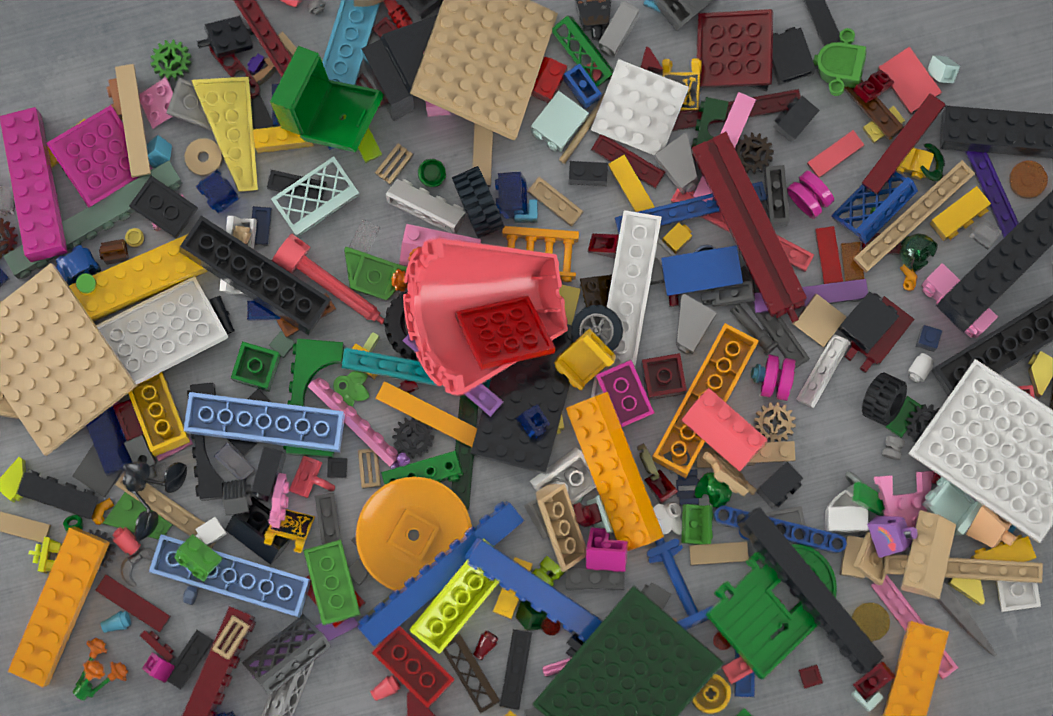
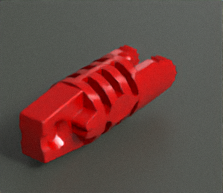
[383,0,413,29]

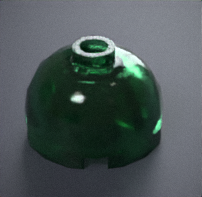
[900,233,938,272]

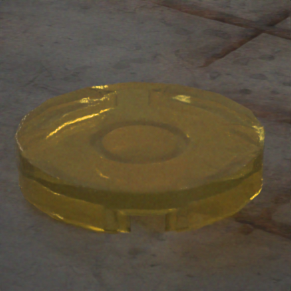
[851,602,890,641]

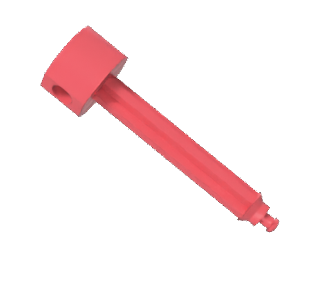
[272,234,384,325]

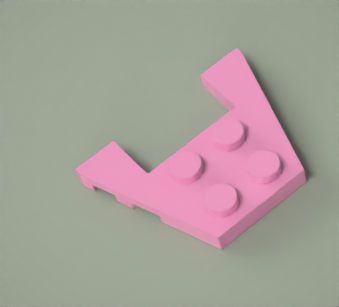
[874,471,934,528]

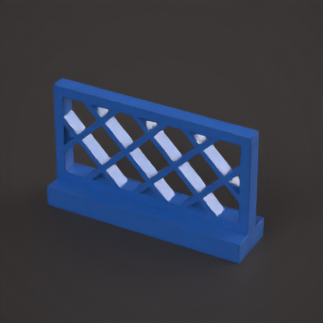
[831,171,918,244]

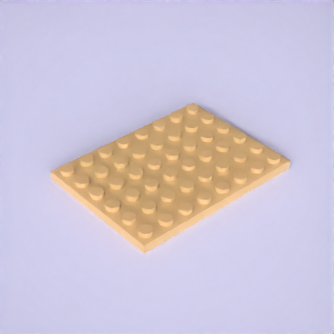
[410,0,558,141]
[0,263,137,456]

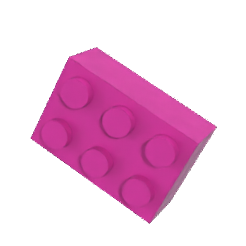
[596,360,654,427]

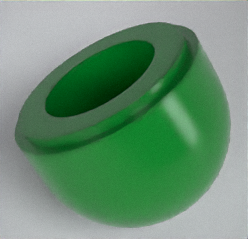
[63,515,84,532]

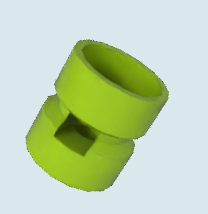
[532,556,565,587]

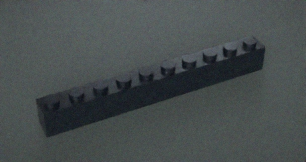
[737,507,884,674]

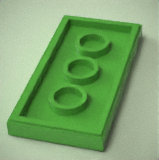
[303,540,361,626]

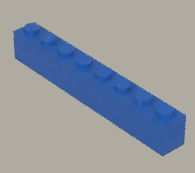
[465,537,603,642]

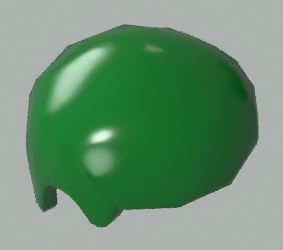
[418,159,446,187]

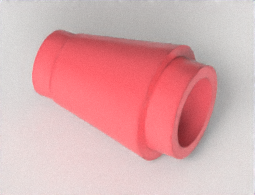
[370,675,401,701]

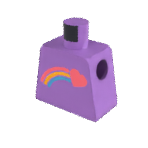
[867,516,917,558]

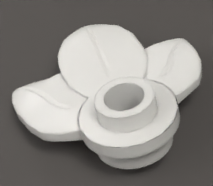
[653,502,682,535]

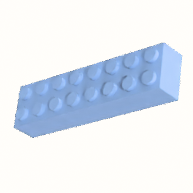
[184,392,345,453]
[149,535,311,618]

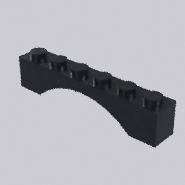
[187,382,224,501]

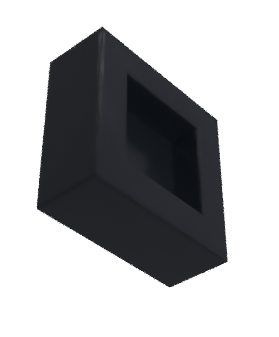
[327,458,348,478]

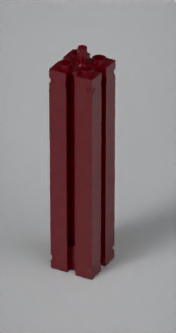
[692,131,807,323]

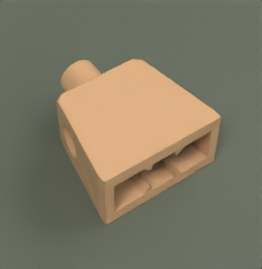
[966,505,1016,548]

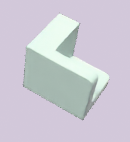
[927,55,960,83]
[851,690,884,712]

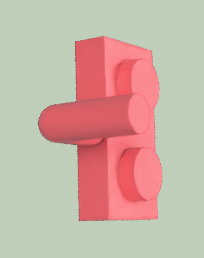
[289,456,335,498]

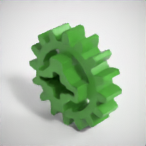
[150,39,192,81]

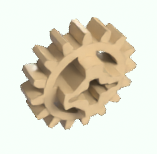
[754,402,796,442]

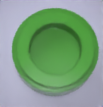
[76,273,96,294]

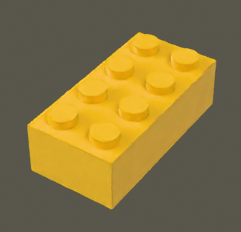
[128,372,190,457]

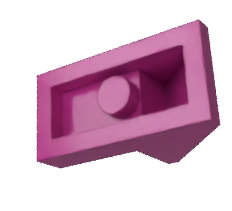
[142,652,175,683]

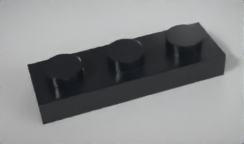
[267,169,327,201]
[167,629,214,690]

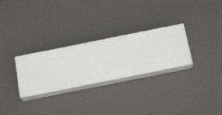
[796,334,851,408]

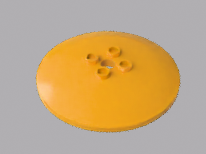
[356,477,472,591]

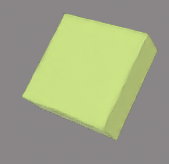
[363,332,380,352]

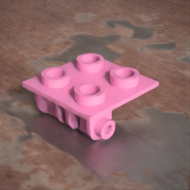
[139,77,173,129]

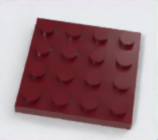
[697,9,773,88]

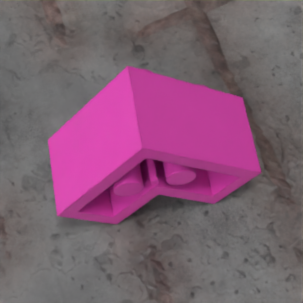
[586,527,627,572]

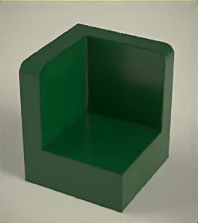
[516,601,548,631]

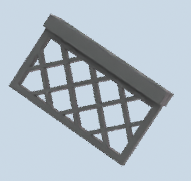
[242,614,331,695]

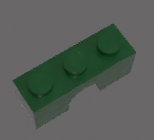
[691,97,729,149]

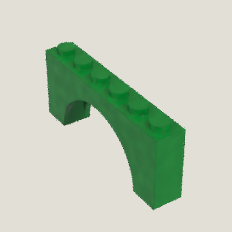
[283,338,345,458]

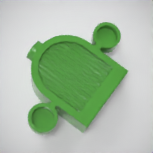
[813,28,866,96]

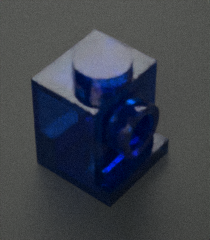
[516,404,550,437]

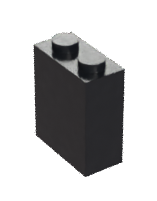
[772,27,816,85]
[838,291,899,354]
[251,447,286,502]

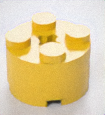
[692,674,731,714]

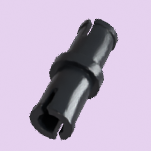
[210,295,235,335]

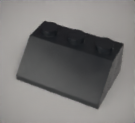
[225,496,292,565]

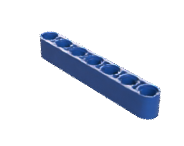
[714,506,847,553]

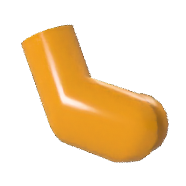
[900,263,918,291]
[92,498,114,525]

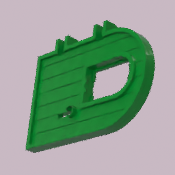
[705,544,837,680]

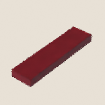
[591,134,665,189]
[95,575,171,633]

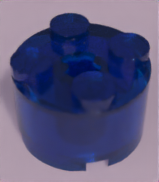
[196,169,240,213]

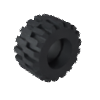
[862,372,907,426]

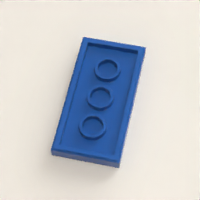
[661,245,743,296]

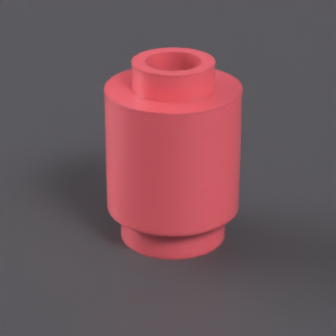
[112,527,141,555]

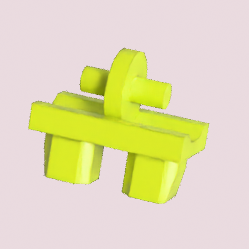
[28,537,62,574]

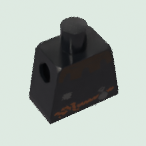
[575,0,611,40]

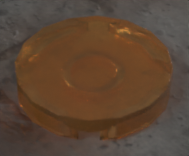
[1009,160,1048,199]

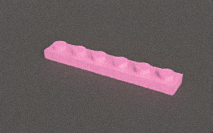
[308,377,399,467]

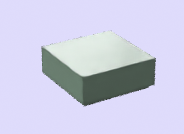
[269,331,296,358]

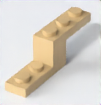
[696,441,796,468]

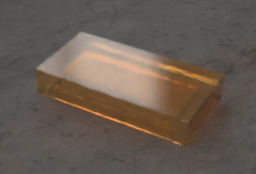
[840,242,864,282]

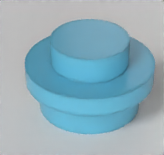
[751,364,766,383]

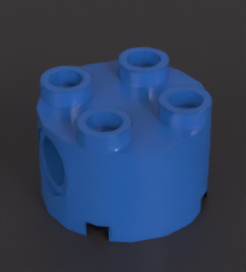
[56,245,101,286]

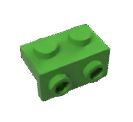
[681,504,714,545]
[174,534,222,582]

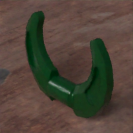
[920,143,945,181]

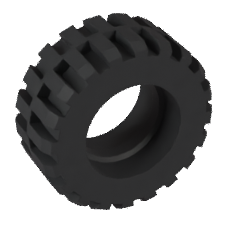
[384,291,418,361]

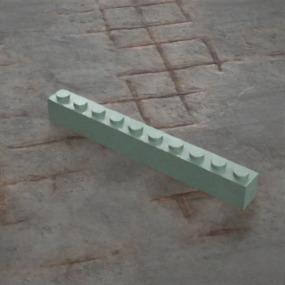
[3,161,183,279]

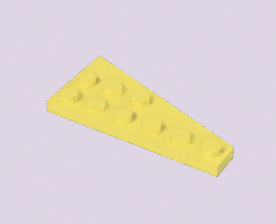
[191,77,258,192]

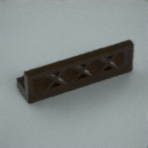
[443,634,500,714]

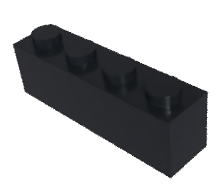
[16,469,99,519]

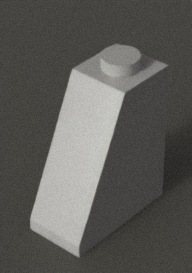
[599,0,640,57]
[655,133,698,194]
[676,293,717,355]

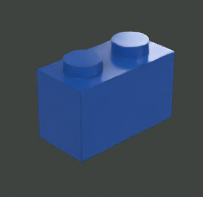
[563,63,602,110]

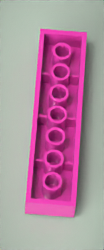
[0,107,68,262]

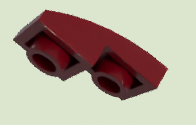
[853,70,894,103]

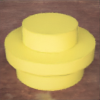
[125,228,144,247]

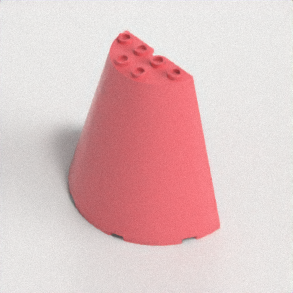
[403,238,568,395]

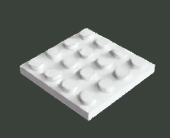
[591,59,689,155]

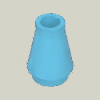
[101,611,131,633]

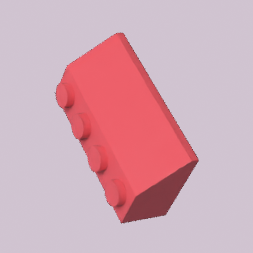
[681,388,767,472]

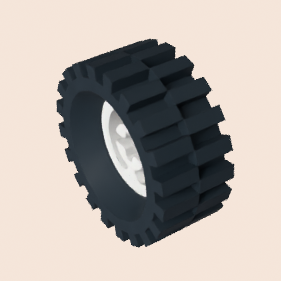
[451,166,505,239]

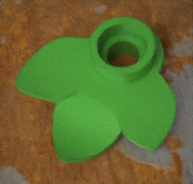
[333,371,370,407]

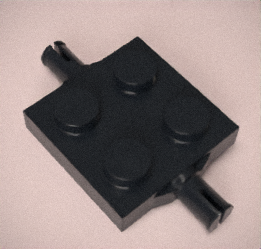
[197,16,255,58]

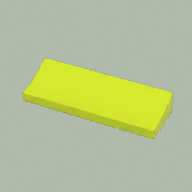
[409,539,500,654]

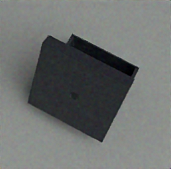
[361,15,438,121]

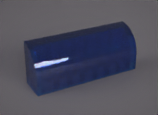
[86,405,132,477]

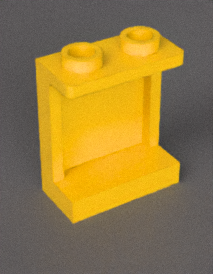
[554,329,616,391]

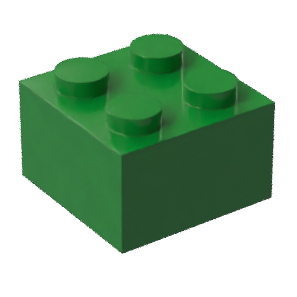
[231,341,281,392]

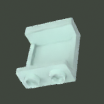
[531,91,589,152]
[922,477,983,536]

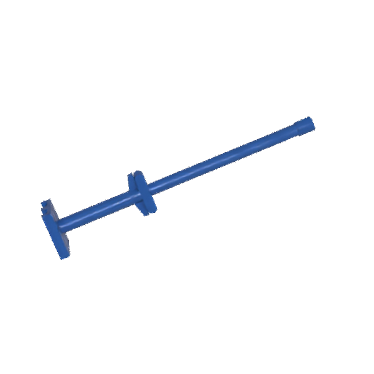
[647,538,713,630]

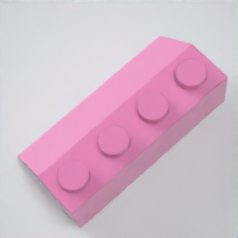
[399,224,482,267]

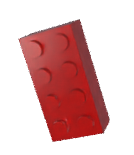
[372,626,455,708]

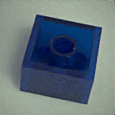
[495,171,528,219]

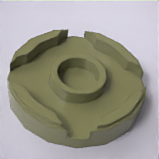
[637,443,659,481]

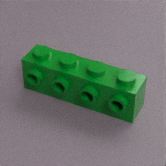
[381,451,464,485]

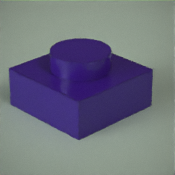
[248,53,265,75]

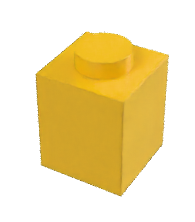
[662,223,692,254]

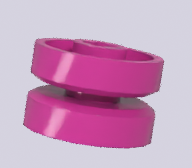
[787,170,835,219]
[760,354,795,401]

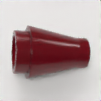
[473,630,499,660]

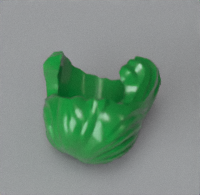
[694,472,732,508]

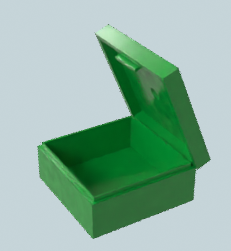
[270,46,384,153]

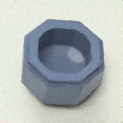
[183,585,198,605]

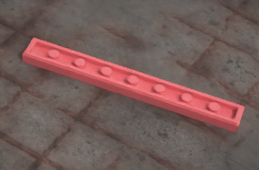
[671,188,814,272]

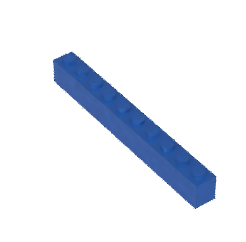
[357,501,524,647]

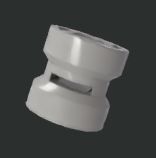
[882,436,906,460]

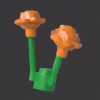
[73,638,128,700]

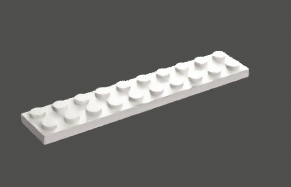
[591,210,662,398]

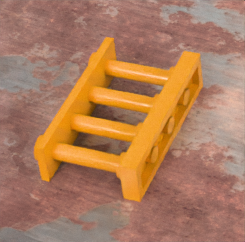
[502,226,579,282]

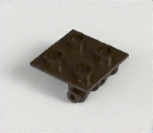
[580,274,612,308]

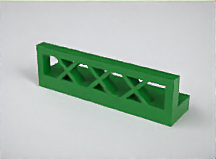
[552,15,614,88]

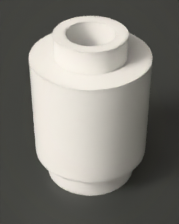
[908,353,934,383]

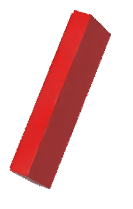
[815,226,843,284]

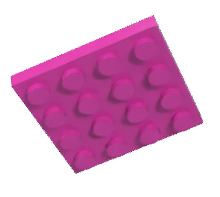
[47,105,153,208]

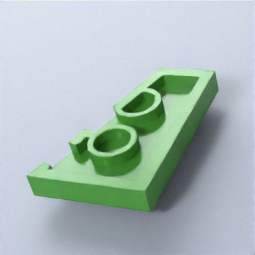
[103,492,173,540]

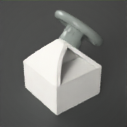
[825,471,868,534]

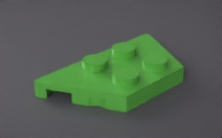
[344,246,407,301]

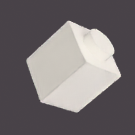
[195,517,227,546]

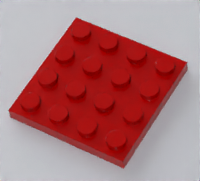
[455,296,555,370]

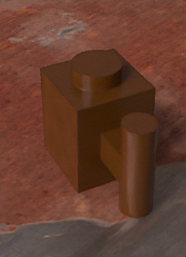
[99,239,129,265]

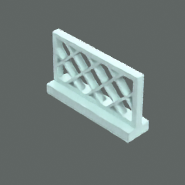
[271,156,360,237]

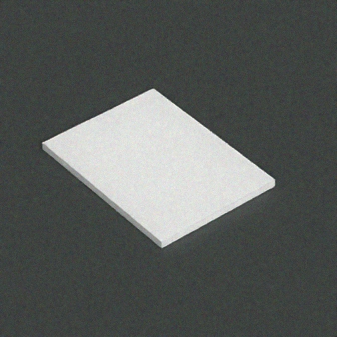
[909,359,1053,543]

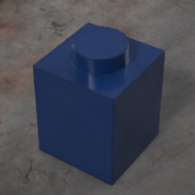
[915,325,942,352]

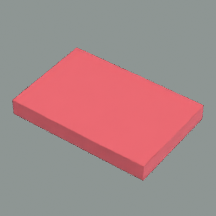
[878,47,942,114]

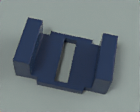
[676,469,699,506]

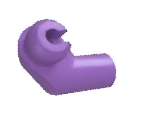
[390,452,410,469]

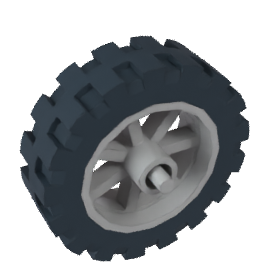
[571,305,623,352]

